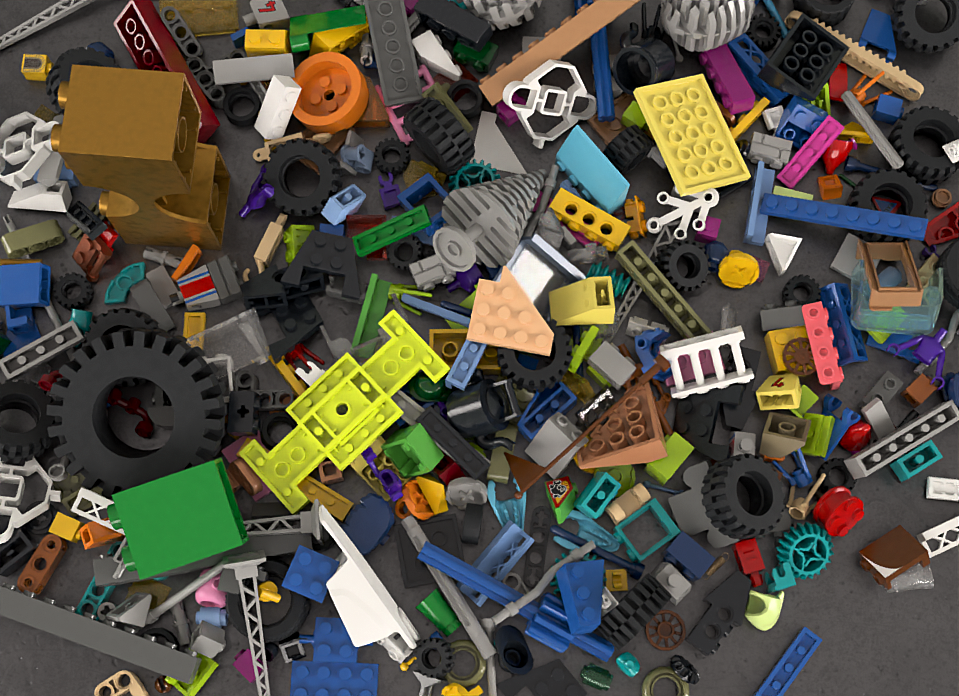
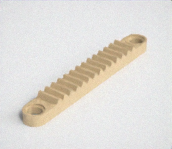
[785,10,924,101]

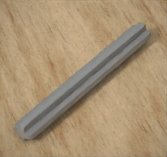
[841,91,904,169]

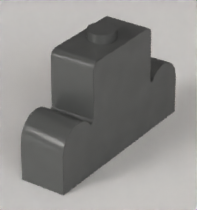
[668,459,740,548]

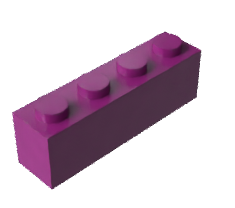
[698,44,756,115]

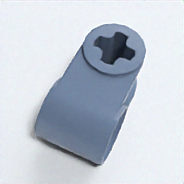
[340,144,374,174]

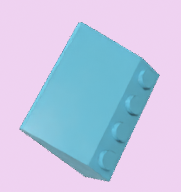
[555,125,630,215]

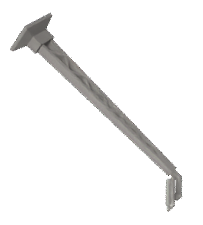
[0,0,95,50]
[602,185,701,344]
[113,499,324,579]
[222,550,270,696]

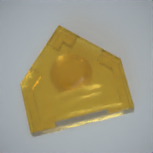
[403,159,447,198]
[561,370,595,406]

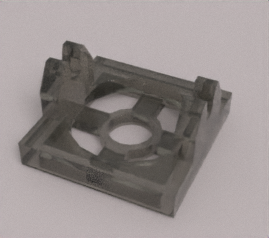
[575,388,616,439]

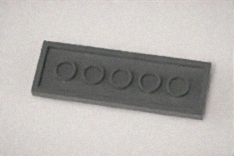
[363,0,424,108]

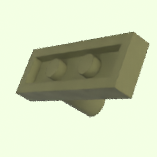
[421,81,473,133]

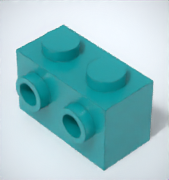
[890,439,943,482]
[573,471,621,519]

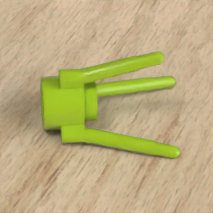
[388,283,434,316]

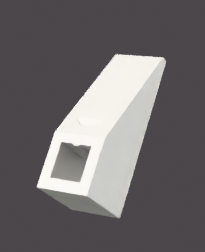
[412,29,462,82]
[8,180,72,212]

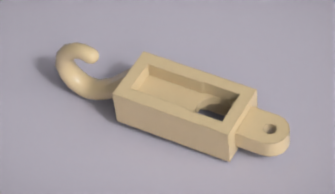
[253,132,331,162]
[242,213,287,283]

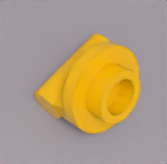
[257,581,281,603]

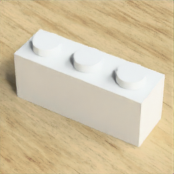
[254,75,302,140]

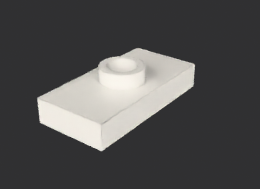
[926,477,959,502]

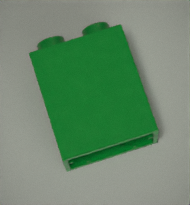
[107,457,249,580]

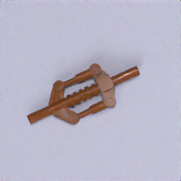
[618,343,674,435]

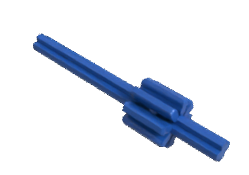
[574,0,615,123]
[417,541,614,662]

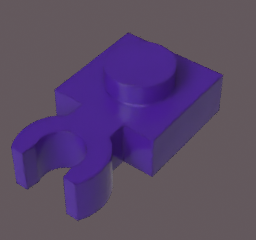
[378,172,401,210]

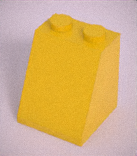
[245,29,291,57]

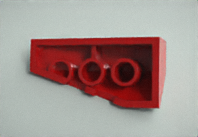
[924,201,959,246]

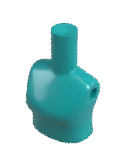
[69,309,93,348]
[616,652,640,677]

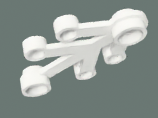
[646,186,719,240]

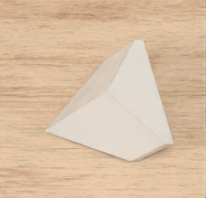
[764,233,803,276]

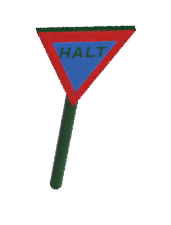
[839,174,901,213]

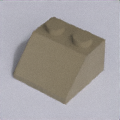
[759,412,811,458]

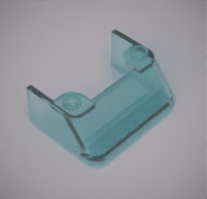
[851,260,943,336]

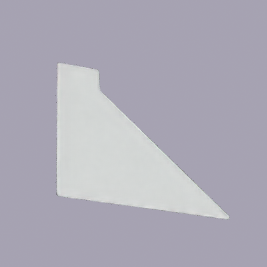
[470,111,527,174]

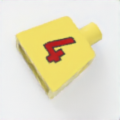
[756,372,802,410]

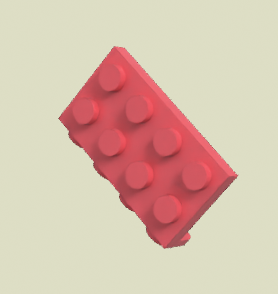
[802,301,844,391]

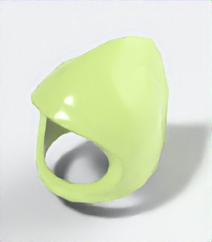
[744,590,784,631]

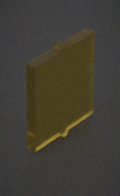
[124,579,172,610]

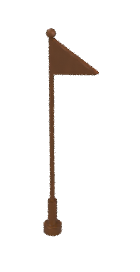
[504,354,671,499]

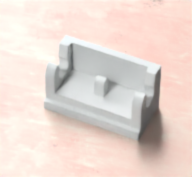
[295,361,325,386]

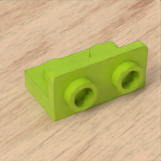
[283,224,315,267]

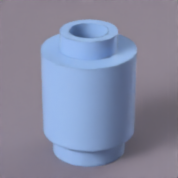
[196,607,228,628]

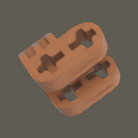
[226,457,263,502]

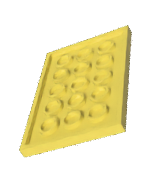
[633,74,751,197]

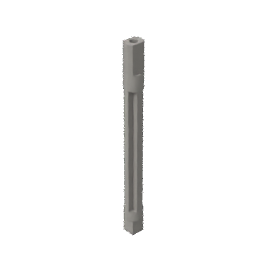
[401,514,497,660]

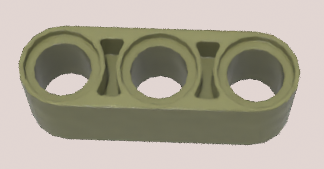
[1,219,65,259]
[487,424,518,484]

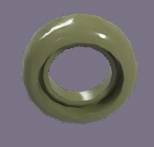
[439,639,486,688]
[642,666,689,696]

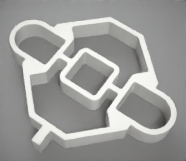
[503,59,597,149]
[0,112,59,191]
[0,457,62,544]

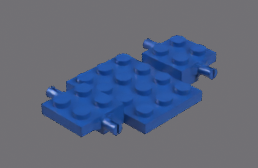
[290,617,379,696]

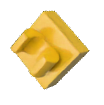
[605,569,628,592]

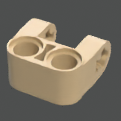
[605,483,651,526]
[94,670,149,696]

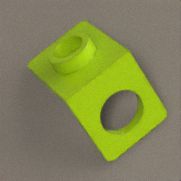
[790,385,819,418]

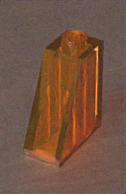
[352,75,390,128]

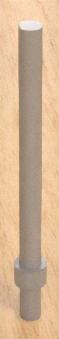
[132,555,231,631]

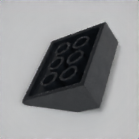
[757,13,850,101]

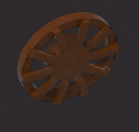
[782,337,816,376]
[645,610,686,651]

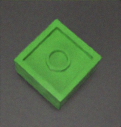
[381,423,444,479]

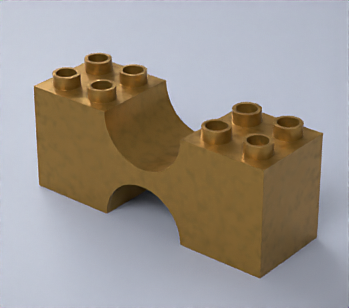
[51,64,231,251]

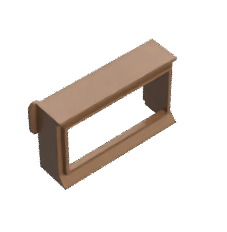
[855,239,924,311]

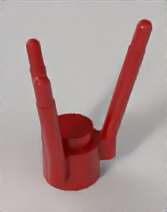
[285,343,325,382]

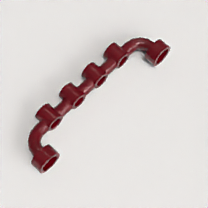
[38,370,154,438]

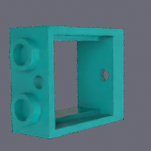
[613,498,681,563]

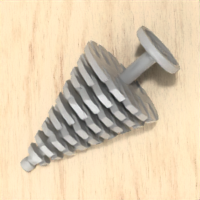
[433,168,548,272]

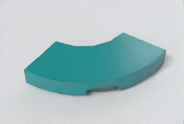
[104,262,146,305]

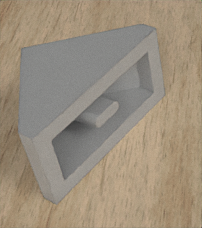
[105,592,152,628]

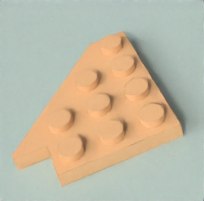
[467,266,554,356]

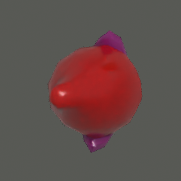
[822,138,858,175]
[839,417,871,455]

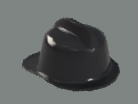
[495,625,533,675]

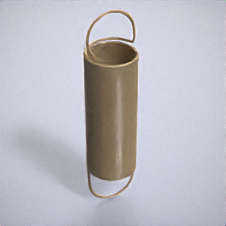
[702,553,729,580]

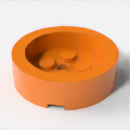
[292,52,369,135]

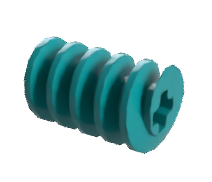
[585,261,631,298]

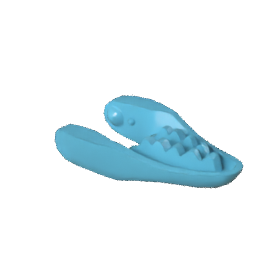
[487,477,526,530]
[553,510,620,552]

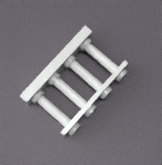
[659,325,754,399]

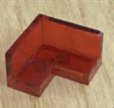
[346,215,388,261]

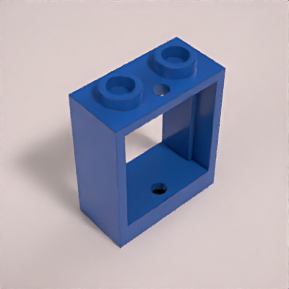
[397,173,449,237]

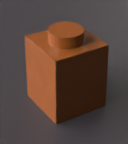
[900,373,938,408]

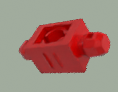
[732,538,765,588]

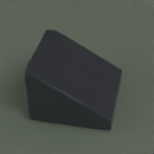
[279,632,306,663]

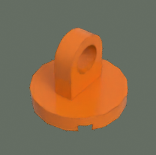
[395,479,434,520]

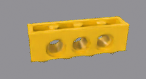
[548,188,631,252]

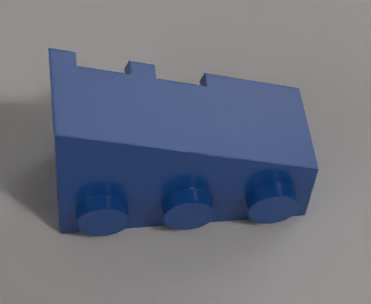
[517,381,577,443]
[556,559,604,635]

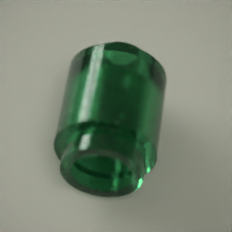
[579,663,613,691]

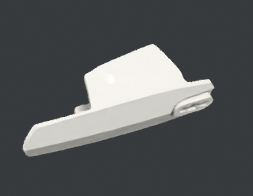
[319,505,421,649]

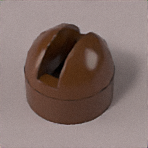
[155,676,173,693]

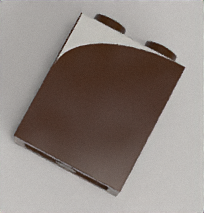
[859,525,930,590]

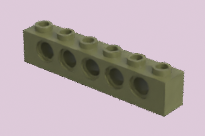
[615,240,712,339]

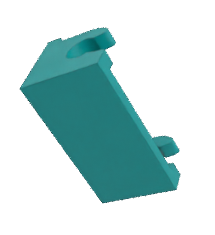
[764,562,796,594]

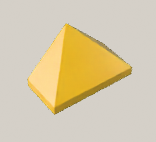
[836,121,873,144]
[415,474,448,515]

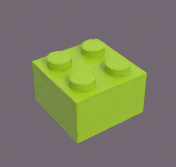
[644,432,694,486]

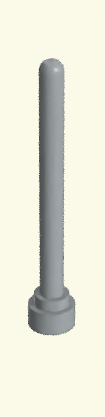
[479,618,497,696]

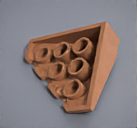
[577,382,668,469]

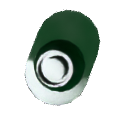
[408,371,457,402]

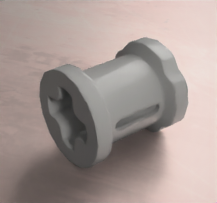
[97,602,117,622]

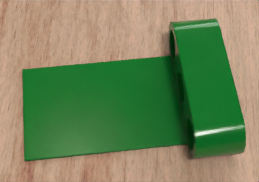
[289,5,366,53]

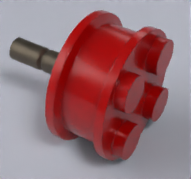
[809,485,864,537]

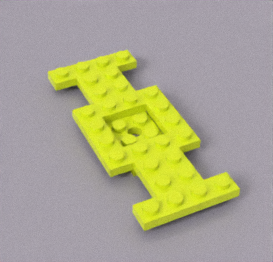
[239,309,450,515]

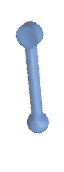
[643,480,684,494]

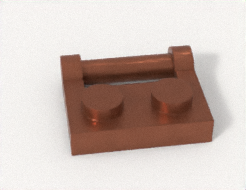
[72,234,112,282]

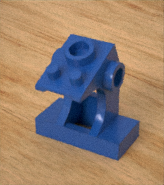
[635,328,673,382]

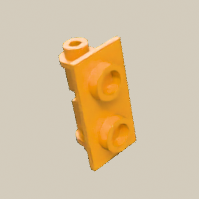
[624,195,648,239]

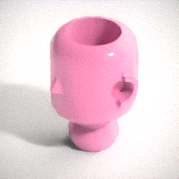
[195,568,227,608]

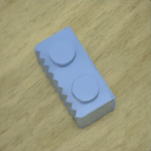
[321,184,366,225]

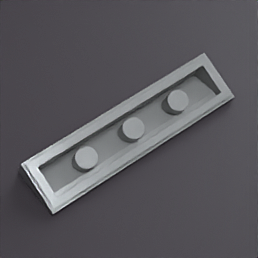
[212,53,295,85]
[37,114,64,187]

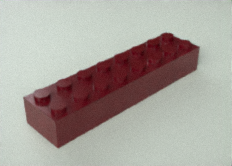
[113,0,221,144]

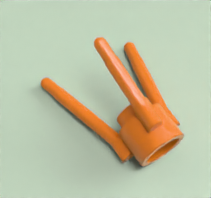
[850,71,893,107]

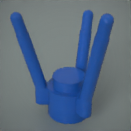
[772,448,813,488]

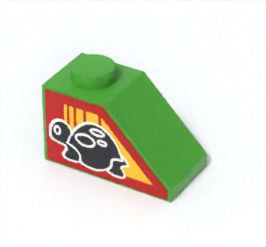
[544,475,579,524]

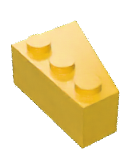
[309,16,370,57]

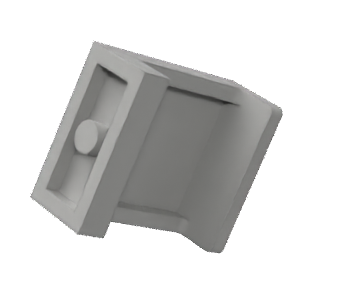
[525,412,589,480]

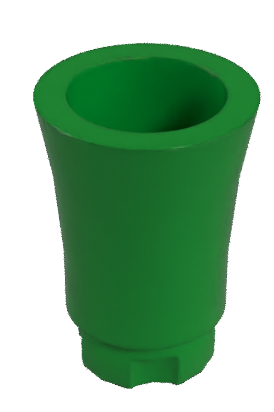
[415,588,462,637]

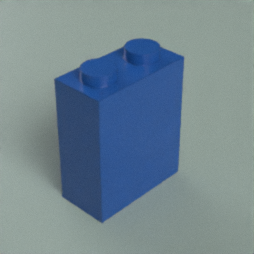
[0,262,51,309]

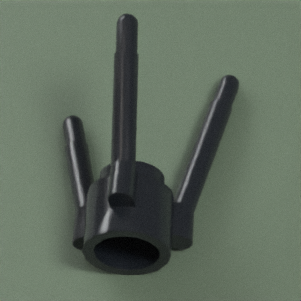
[641,2,665,41]

